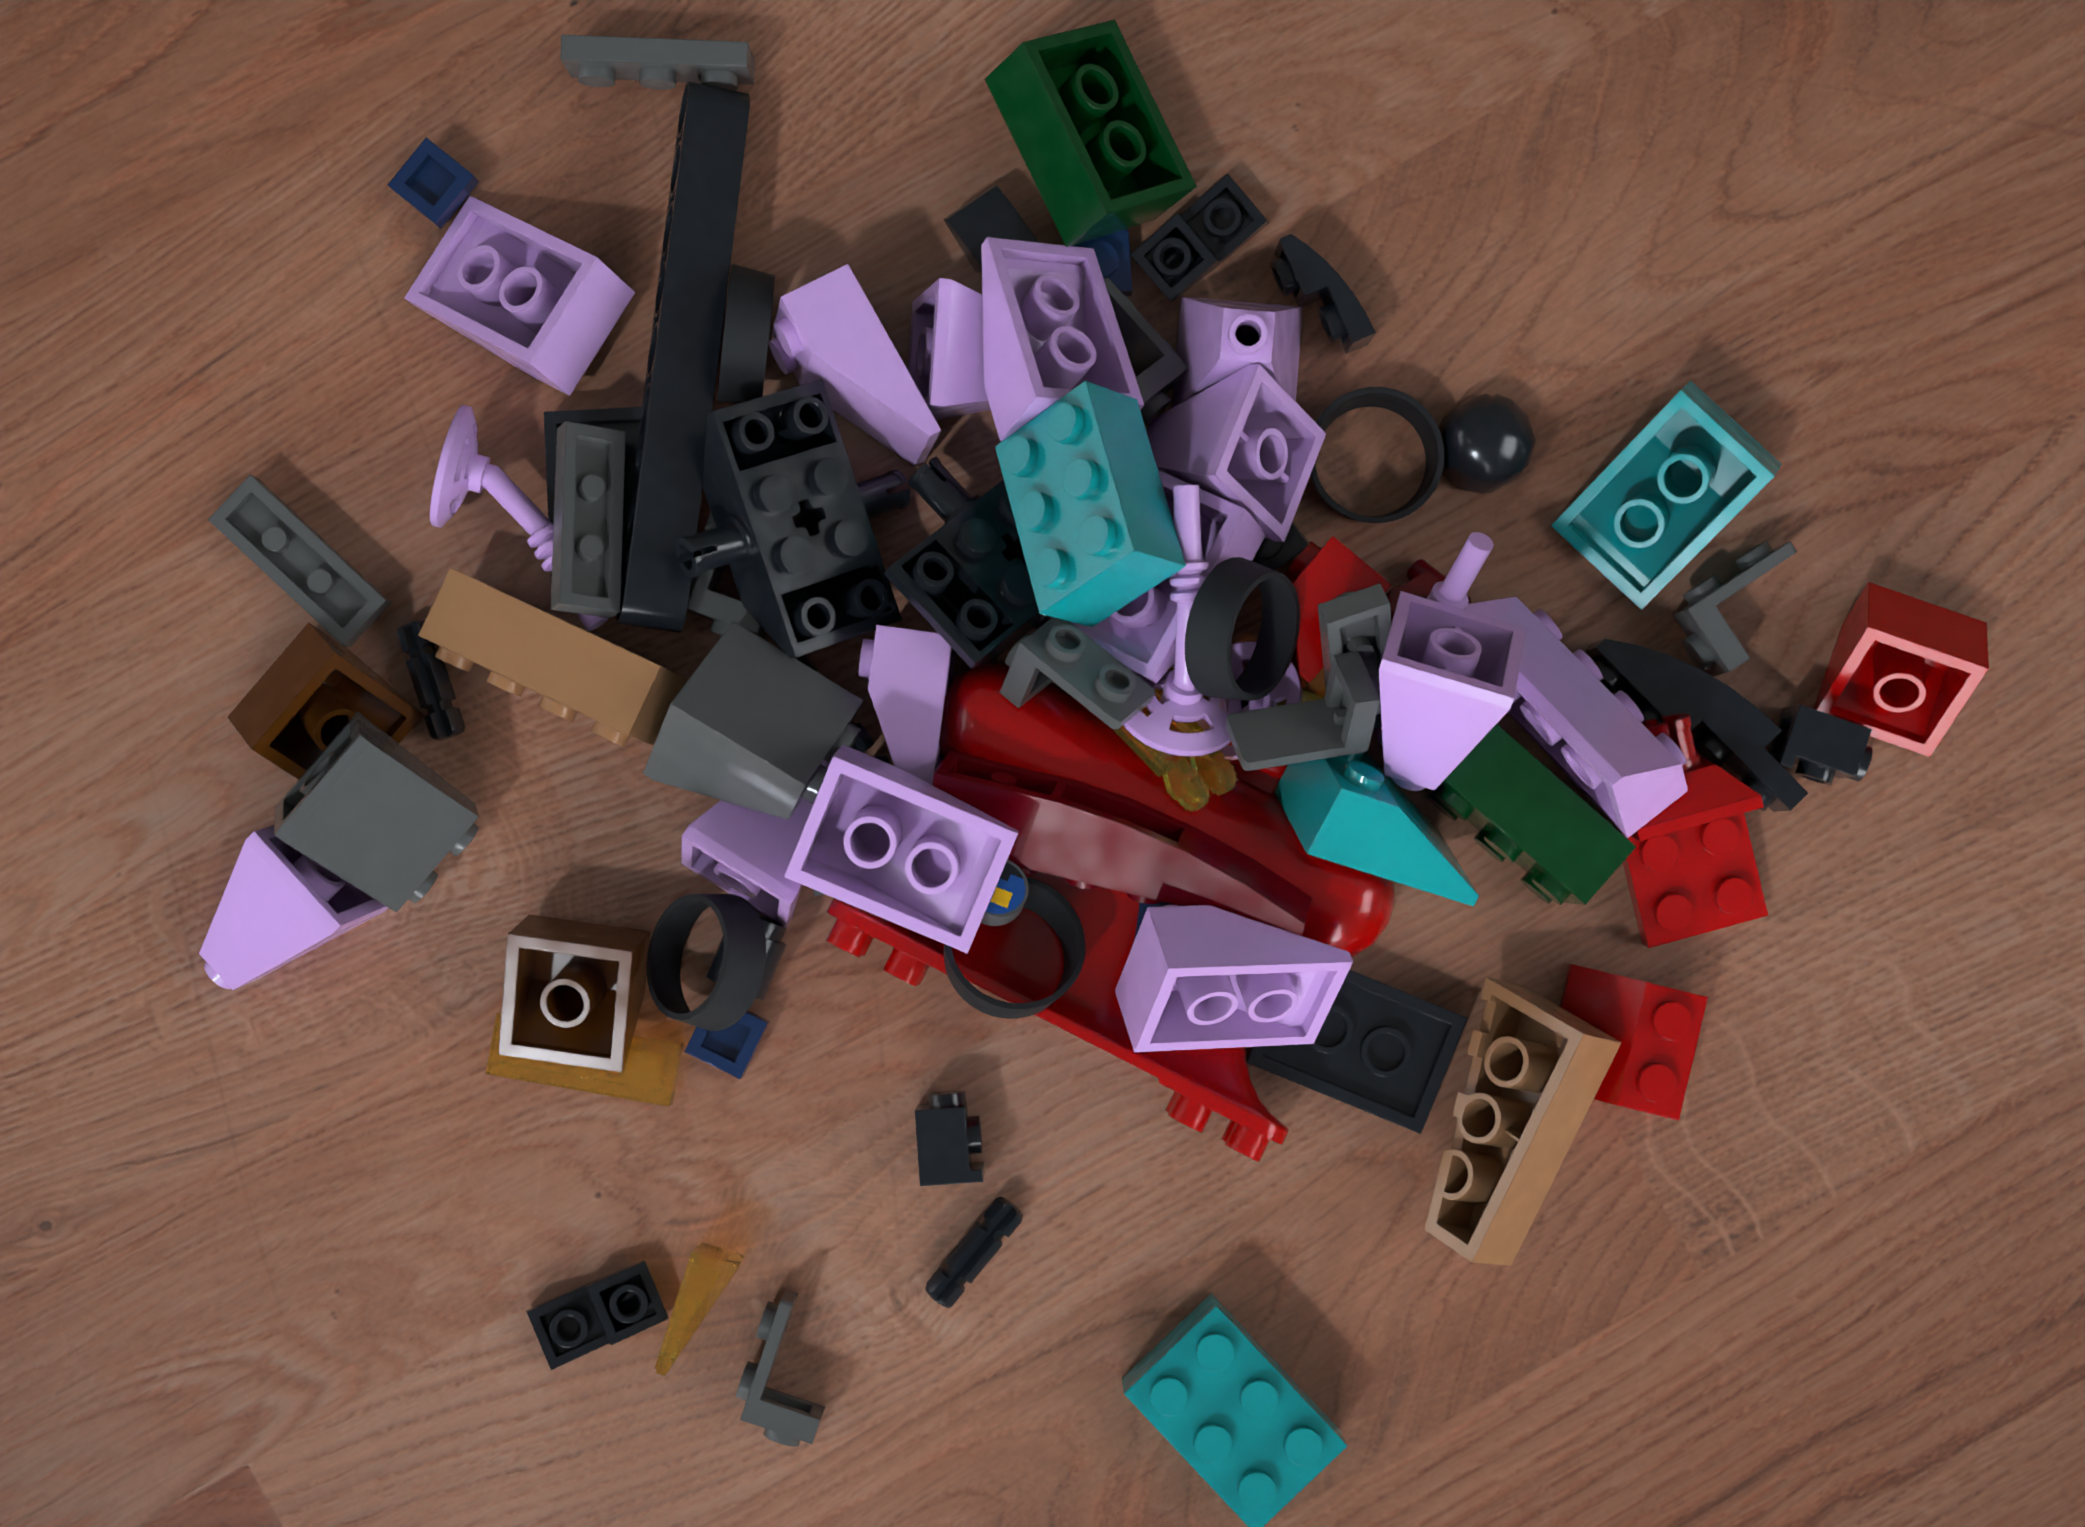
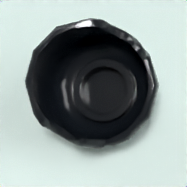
[1438,393,1536,494]

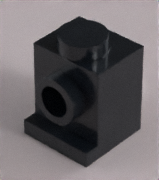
[1768,705,1873,785]
[915,1091,985,1186]

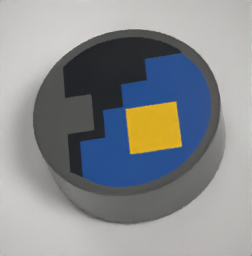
[981,859,1029,926]

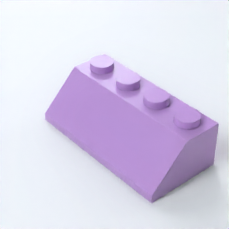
[1465,597,1688,838]

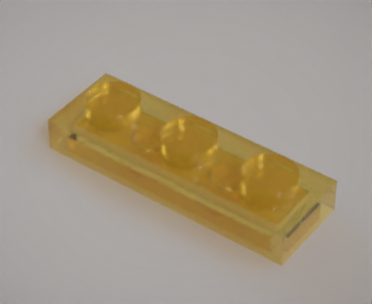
[485,1011,684,1107]

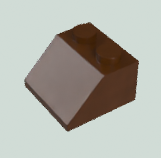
[228,622,423,779]
[498,914,651,1072]

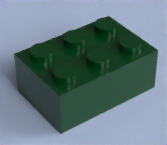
[984,19,1197,247]
[1427,724,1636,905]

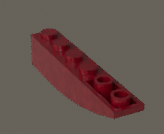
[932,751,1312,935]

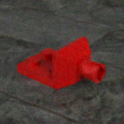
[1613,713,1769,948]

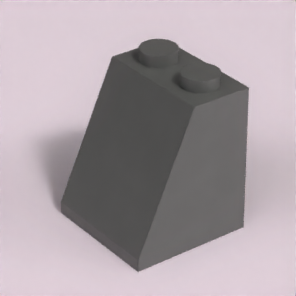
[643,621,864,820]
[274,711,479,912]

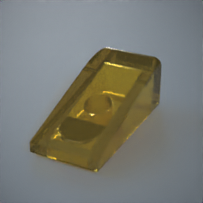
[654,1242,745,1376]

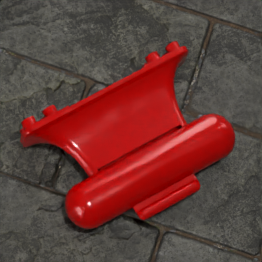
[826,660,1396,1162]

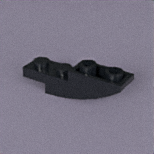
[1584,639,1808,812]

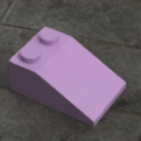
[404,196,635,396]
[981,237,1144,441]
[769,264,941,467]
[1071,470,1266,684]
[859,625,956,785]
[784,745,1019,954]
[1115,905,1353,1052]

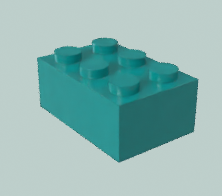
[995,380,1186,627]
[1122,1293,1348,1527]

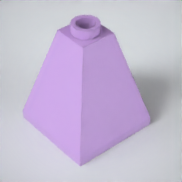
[908,278,991,420]
[1172,297,1303,408]
[1146,364,1326,542]
[1379,591,1527,791]
[681,756,833,927]
[199,825,389,990]

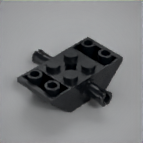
[675,379,911,659]
[884,456,1053,669]

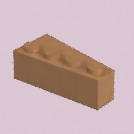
[418,568,689,747]
[1424,977,1622,1266]

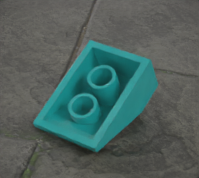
[1551,380,1782,610]
[1274,752,1479,906]

